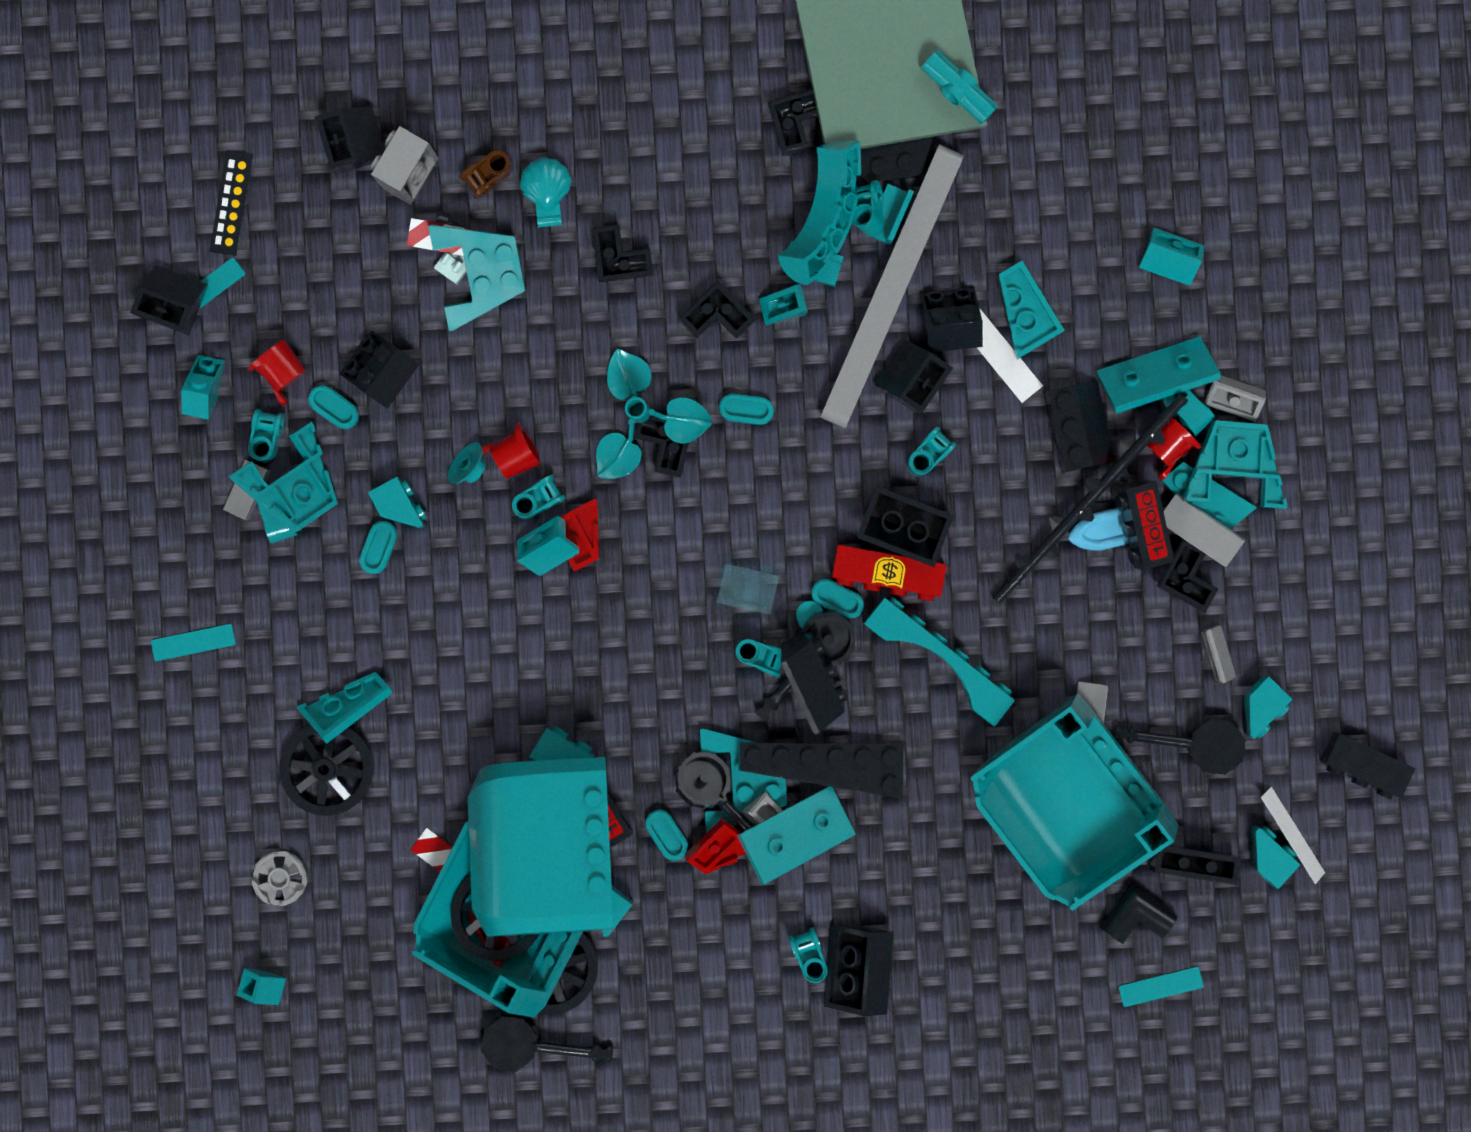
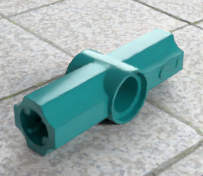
[920,49,998,125]

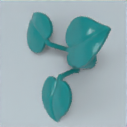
[596,349,712,479]

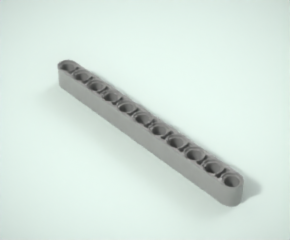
[820,144,964,428]

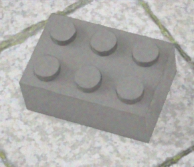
[371,126,439,205]

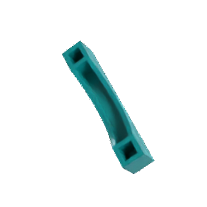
[863,597,1015,727]

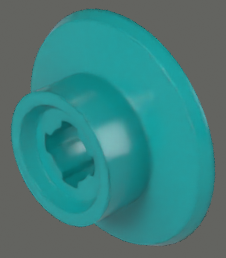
[447,442,486,484]

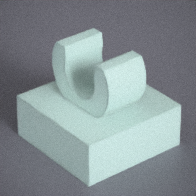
[434,252,467,285]

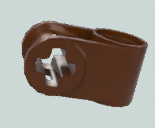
[459,150,513,199]

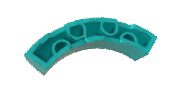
[777,140,861,285]

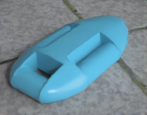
[1069,508,1128,551]

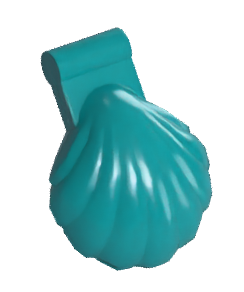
[520,157,572,228]

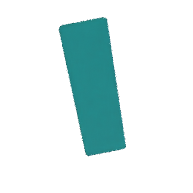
[199,258,245,309]
[151,624,236,661]
[1119,967,1204,1007]

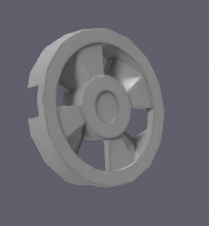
[252,851,308,906]

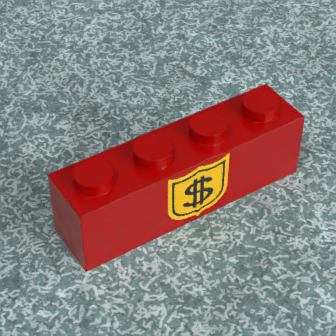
[831,545,947,602]

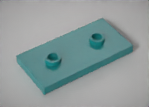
[1096,337,1221,414]
[737,786,856,885]

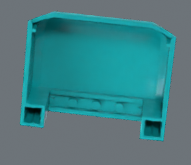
[971,694,1179,910]
[468,757,614,937]
[412,821,583,1017]

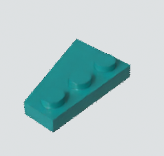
[998,261,1065,360]
[1161,462,1257,530]
[297,672,393,744]

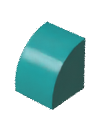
[237,969,286,1005]

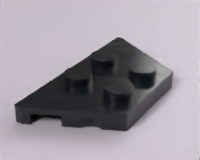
[860,137,933,185]

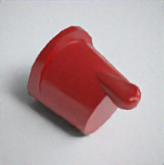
[247,339,306,406]
[1146,418,1201,480]
[482,423,542,479]

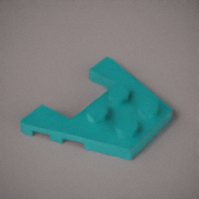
[428,224,525,331]
[1183,420,1288,509]
[229,422,338,533]
[700,728,787,833]

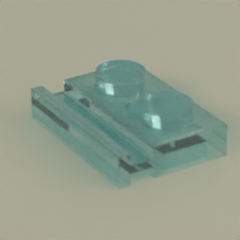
[717,564,779,615]

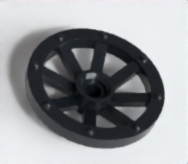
[279,725,374,816]
[451,875,539,961]
[539,932,598,1014]

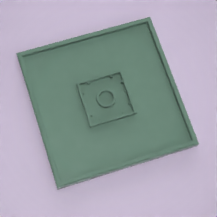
[794,0,987,149]

